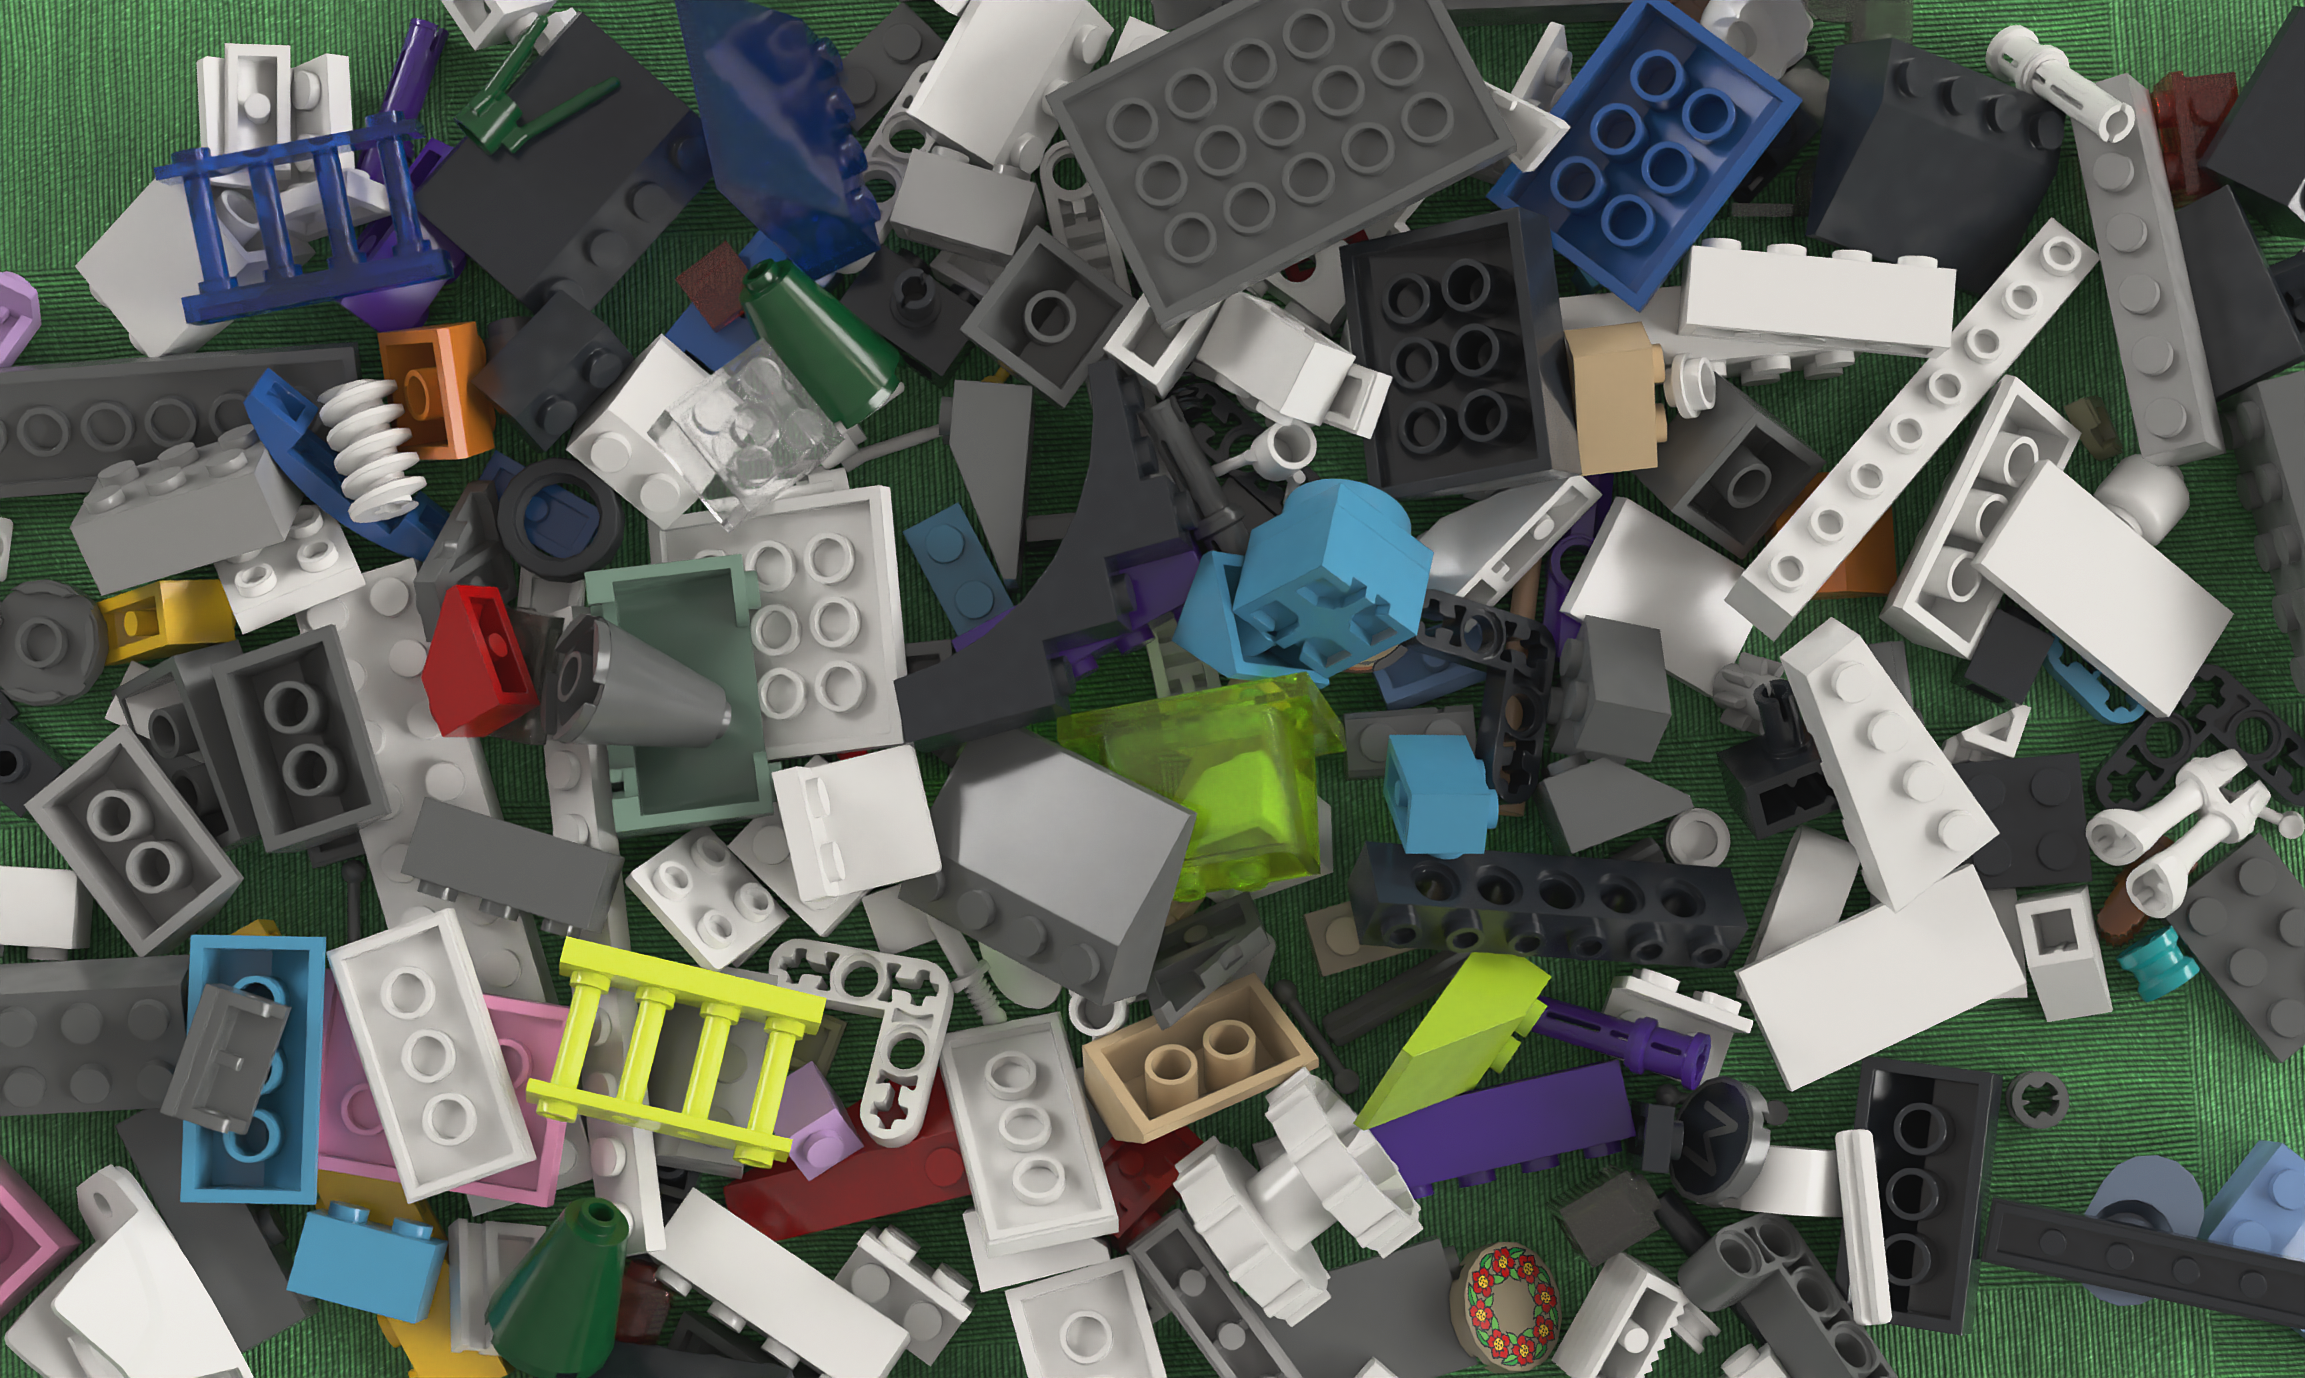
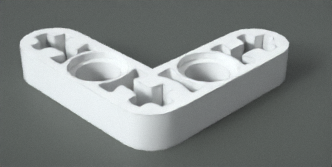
[769,939,954,1148]

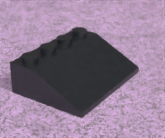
[406,11,735,316]
[1805,37,2066,299]
[1339,207,1582,501]

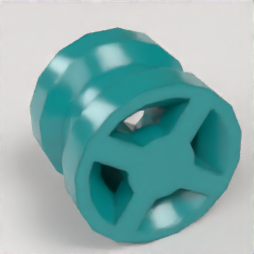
[2116,925,2200,1003]

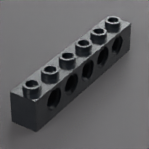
[1347,841,1748,969]

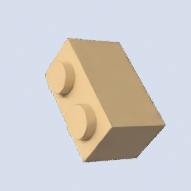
[1564,321,1667,476]

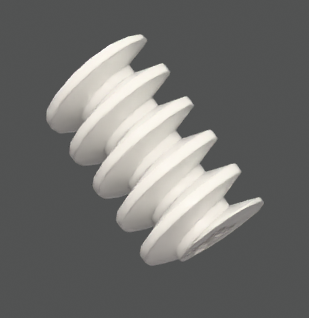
[317,379,427,523]

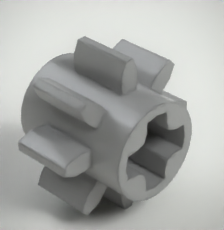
[1712,652,1785,736]

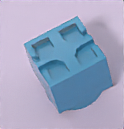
[1232,479,1434,679]

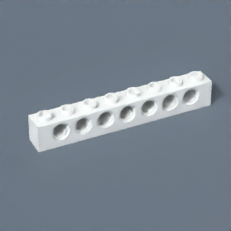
[1724,217,2100,641]

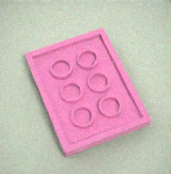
[318,968,570,1208]

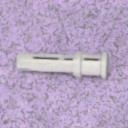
[1985,25,2135,143]

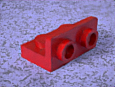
[1099,1126,1204,1255]

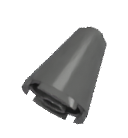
[540,613,731,748]

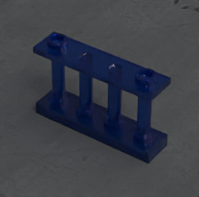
[154,111,455,326]

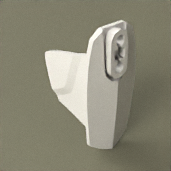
[4,1164,254,1378]

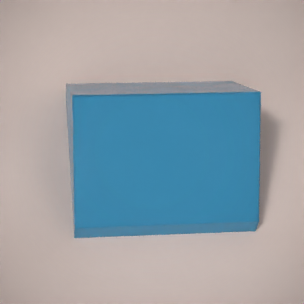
[1171,551,1330,689]

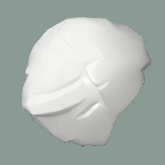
[1700,0,1813,81]

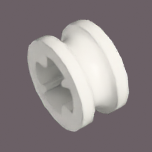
[1670,1303,1721,1355]

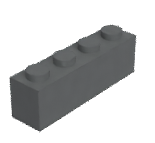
[115,1108,320,1353]

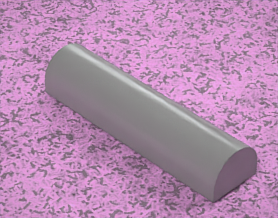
[1125,1208,1303,1378]

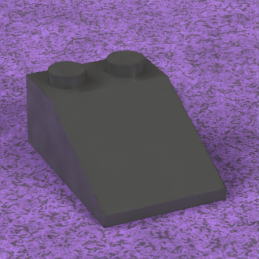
[939,380,1037,593]

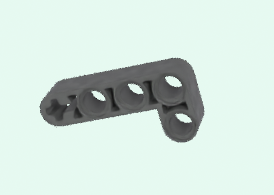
[1677,1212,1898,1378]

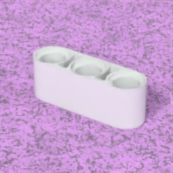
[1736,824,1860,1002]

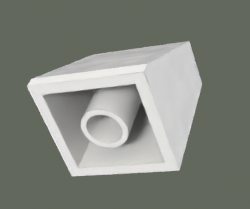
[75,161,316,357]

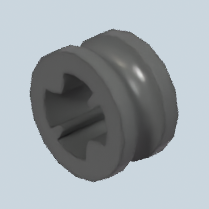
[2005,1071,2069,1129]

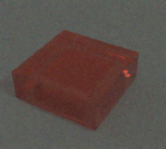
[675,241,748,333]

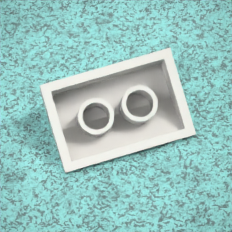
[906,0,1114,176]

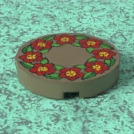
[1449,1242,1562,1373]

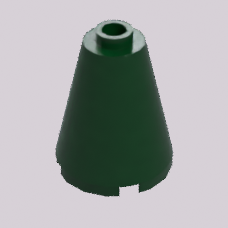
[738,258,907,440]
[484,1197,629,1378]

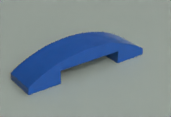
[243,368,450,562]

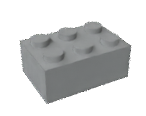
[70,424,305,596]

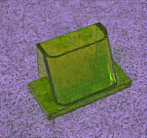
[1057,671,1346,902]

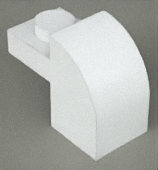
[1697,1145,1843,1217]

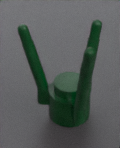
[453,15,620,155]

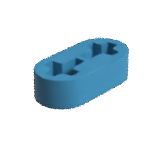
[2042,631,2146,726]

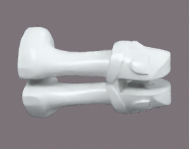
[2086,749,2271,918]

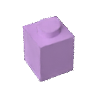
[774,1061,864,1181]

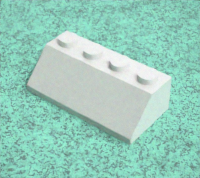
[1879,374,2082,660]

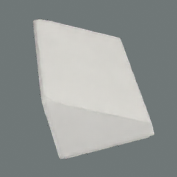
[225,43,291,180]

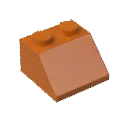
[377,321,496,460]

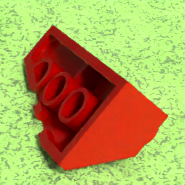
[723,1066,972,1242]

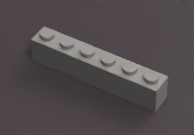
[2070,73,2226,467]

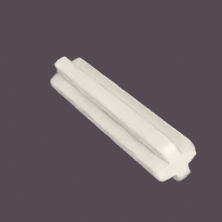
[1835,1129,1892,1326]

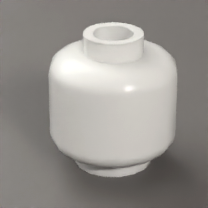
[2093,454,2190,546]

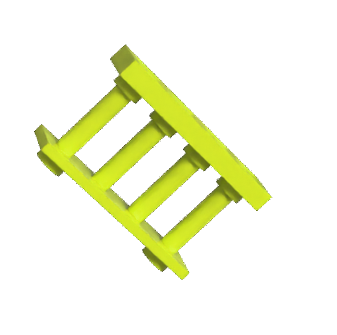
[526,936,827,1168]

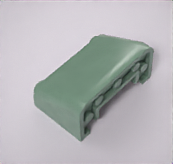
[584,554,782,840]

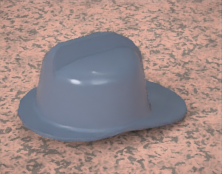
[2081,1155,2204,1306]

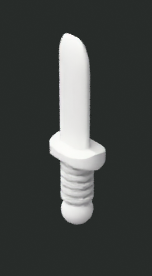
[925,913,1007,1026]

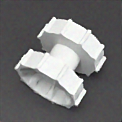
[1173,1067,1423,1327]

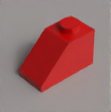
[421,585,540,737]

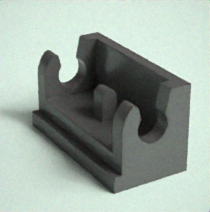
[160,984,292,1135]

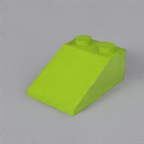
[1353,952,1552,1131]

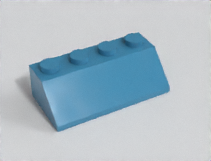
[180,935,326,1205]

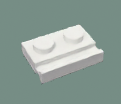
[448,1218,546,1356]

